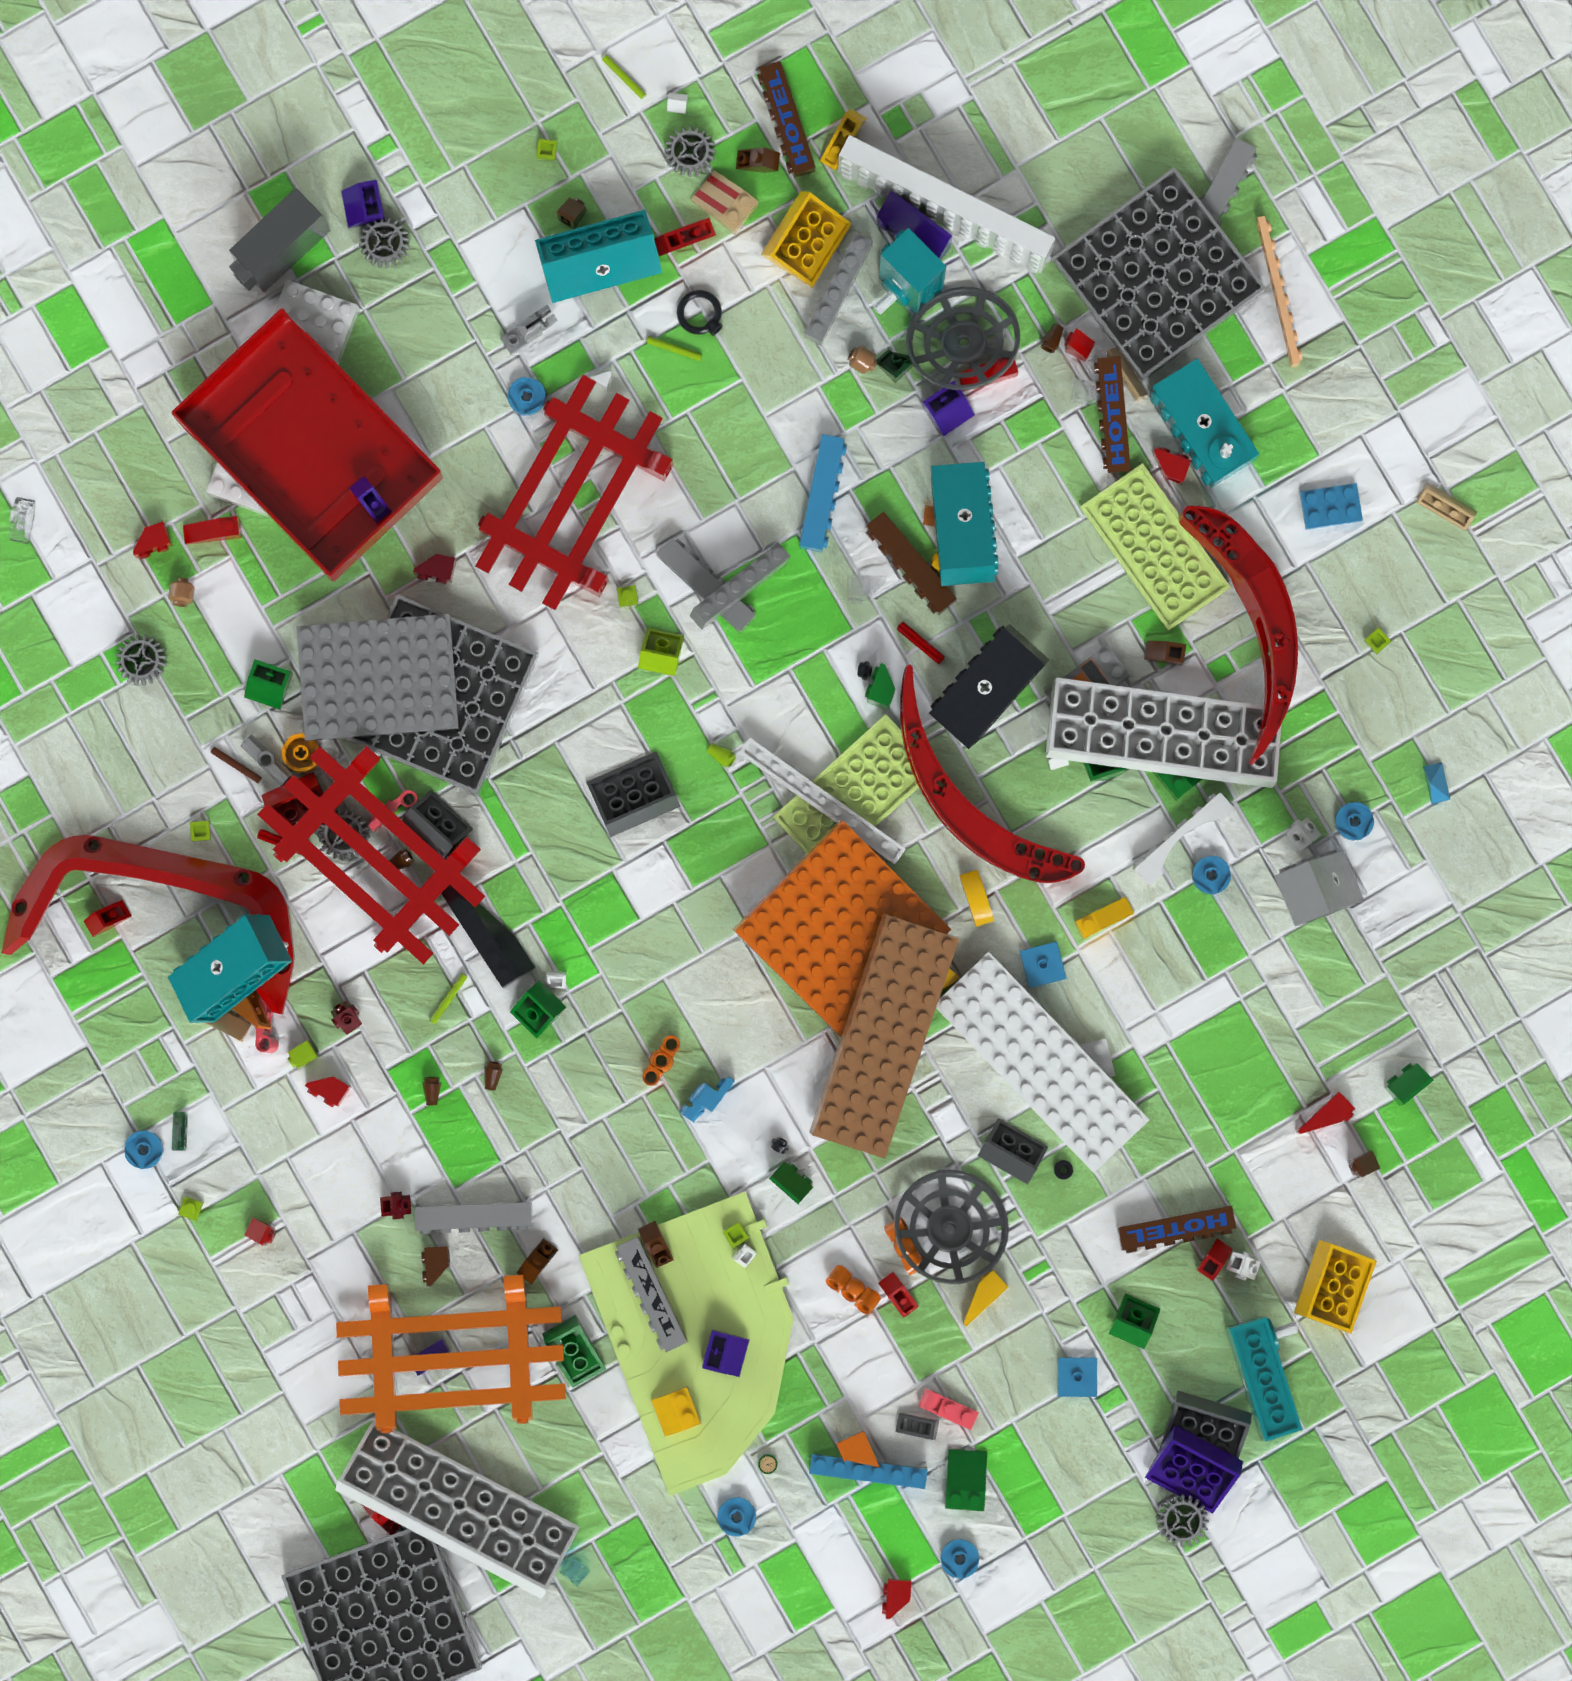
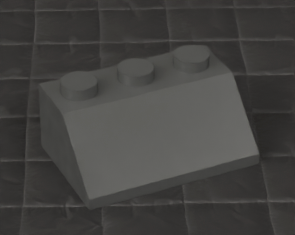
[402,790,473,858]
[977,1118,1048,1184]

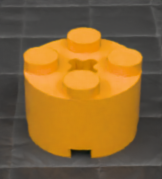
[281,733,320,774]

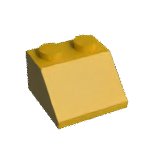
[651,1386,701,1437]

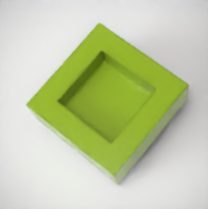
[536,139,558,161]
[617,585,638,608]
[1364,627,1391,655]
[190,821,211,842]
[178,1196,204,1221]
[722,1222,749,1248]

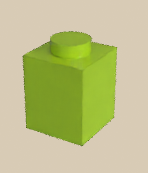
[287,1040,319,1069]

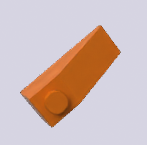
[232,991,272,1030]

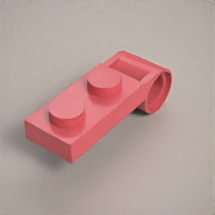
[368,790,419,832]
[255,997,279,1054]
[918,1388,979,1430]

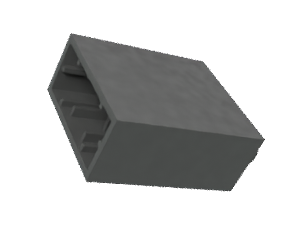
[229,188,330,293]

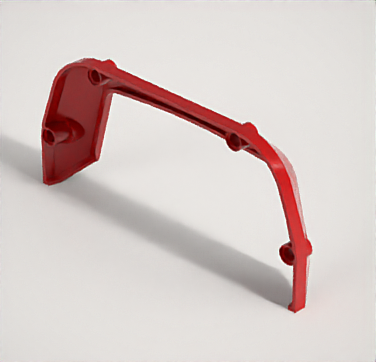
[1,835,295,1015]

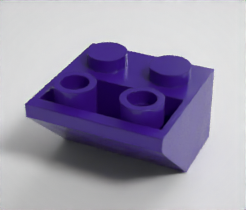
[341,179,386,228]
[922,381,975,437]
[702,1329,750,1377]

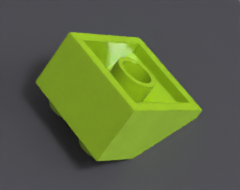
[638,627,685,676]

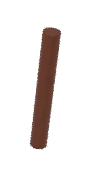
[210,746,262,784]

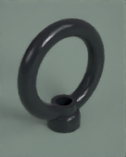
[677,290,723,336]

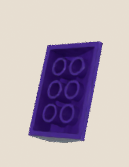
[876,191,952,260]
[1145,1425,1243,1514]

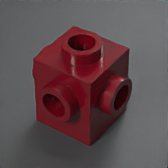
[331,1001,362,1035]
[380,1192,412,1220]

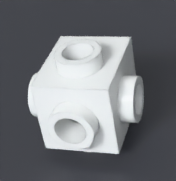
[1286,817,1321,852]
[1226,1252,1261,1281]

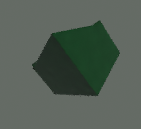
[876,349,916,383]

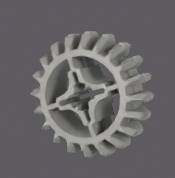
[665,125,716,177]
[359,217,410,269]
[115,634,167,686]
[318,809,370,861]
[1156,1494,1209,1547]

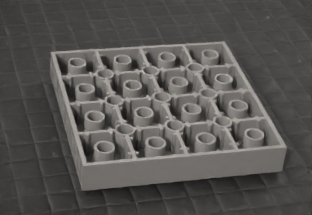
[1052,167,1266,382]
[342,594,539,796]
[281,1529,482,1681]

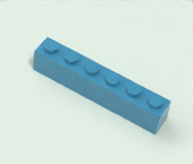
[800,434,847,553]
[809,1453,928,1489]

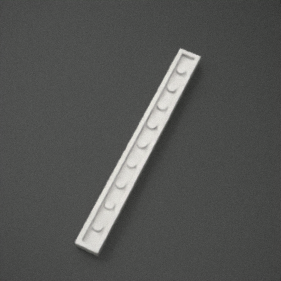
[739,738,906,865]

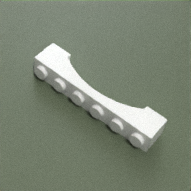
[1134,792,1235,887]

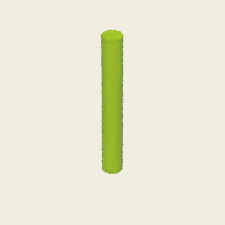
[602,55,647,100]
[646,336,702,361]
[429,973,468,1024]

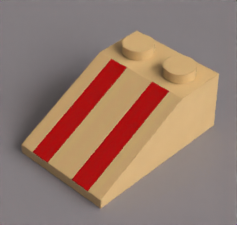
[691,170,759,235]

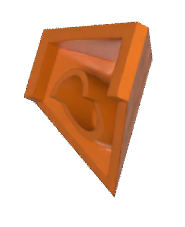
[836,1431,879,1467]

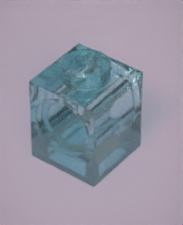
[560,1556,591,1587]

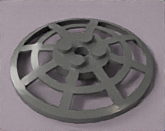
[906,287,1020,390]
[894,1170,1009,1285]

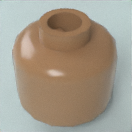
[847,346,877,374]
[168,578,195,607]

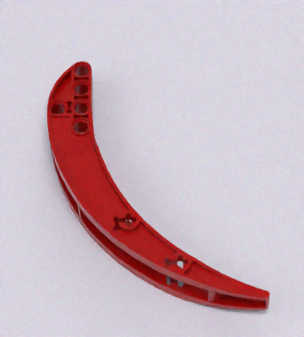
[1179,506,1298,765]
[900,665,1085,883]

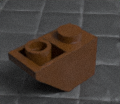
[736,147,780,173]
[1144,641,1187,666]
[1348,1151,1380,1178]
[638,1221,674,1268]
[517,1238,558,1285]
[421,1246,450,1286]

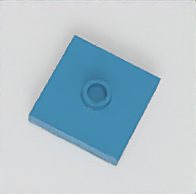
[1019,942,1067,989]
[1058,1358,1097,1397]

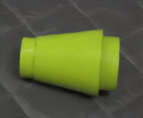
[707,743,737,768]

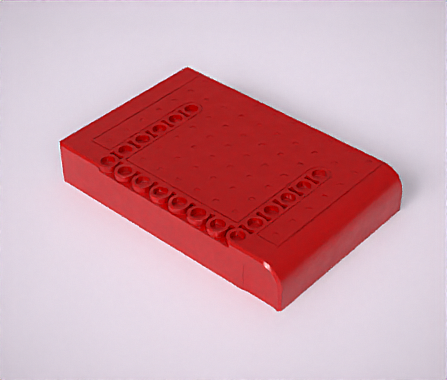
[172,308,443,582]

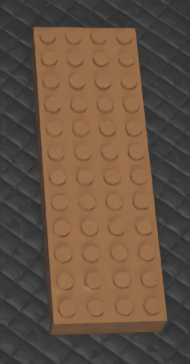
[809,913,959,1158]

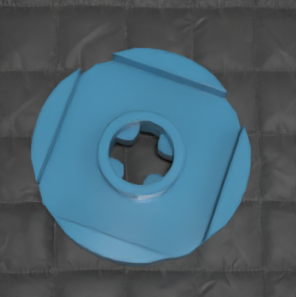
[508,377,546,416]
[1335,802,1374,841]
[1192,856,1231,895]
[124,1131,164,1169]
[717,1497,756,1537]
[940,1539,979,1578]

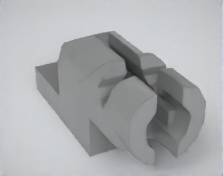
[500,305,558,355]

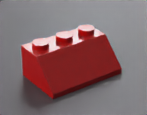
[261,772,324,826]

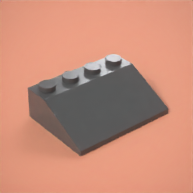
[586,752,681,837]
[1159,1391,1252,1459]

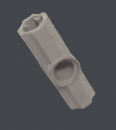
[241,735,293,786]

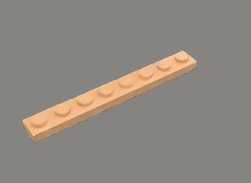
[1256,216,1302,367]

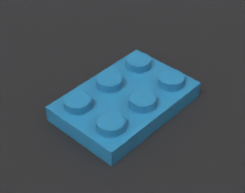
[1300,483,1363,530]

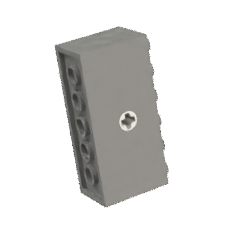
[1274,849,1364,927]

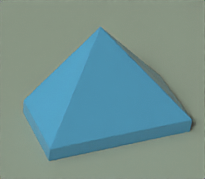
[1423,762,1451,804]

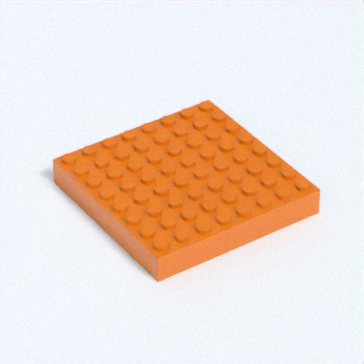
[733,820,951,1037]

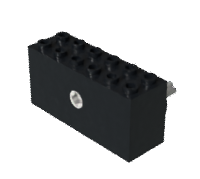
[929,624,1050,749]

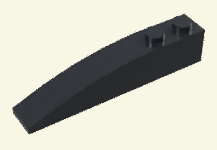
[441,886,536,989]

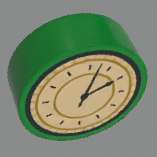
[758,1454,778,1474]

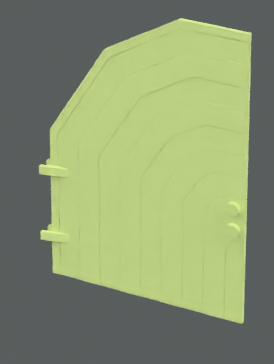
[578,1191,794,1496]

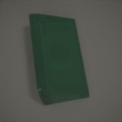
[172,1112,188,1151]

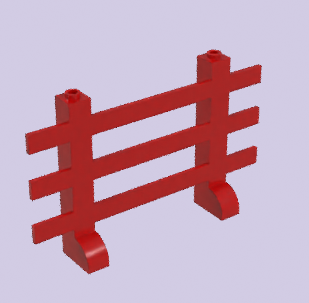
[475,374,674,610]
[257,746,485,965]

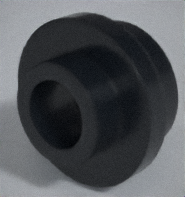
[857,661,872,680]
[771,1137,790,1154]
[1054,1160,1073,1180]

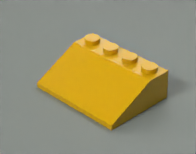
[761,191,852,287]
[1294,1240,1377,1334]

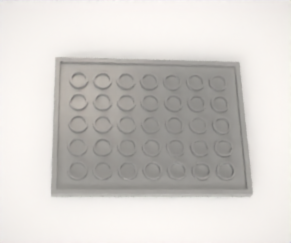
[296,614,459,741]

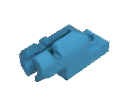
[679,1076,735,1123]

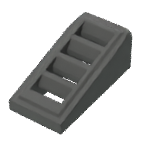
[895,1413,939,1440]

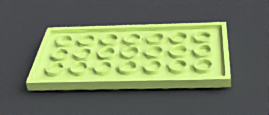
[1080,463,1231,631]
[773,714,919,854]

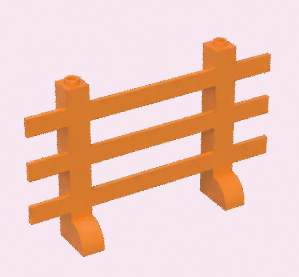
[336,1275,566,1433]

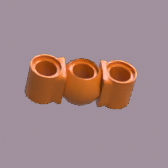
[642,1035,680,1086]
[884,1217,923,1276]
[825,1265,881,1315]

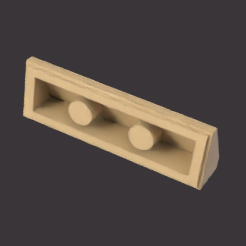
[1106,348,1148,402]
[1416,483,1477,531]
[206,1012,251,1042]

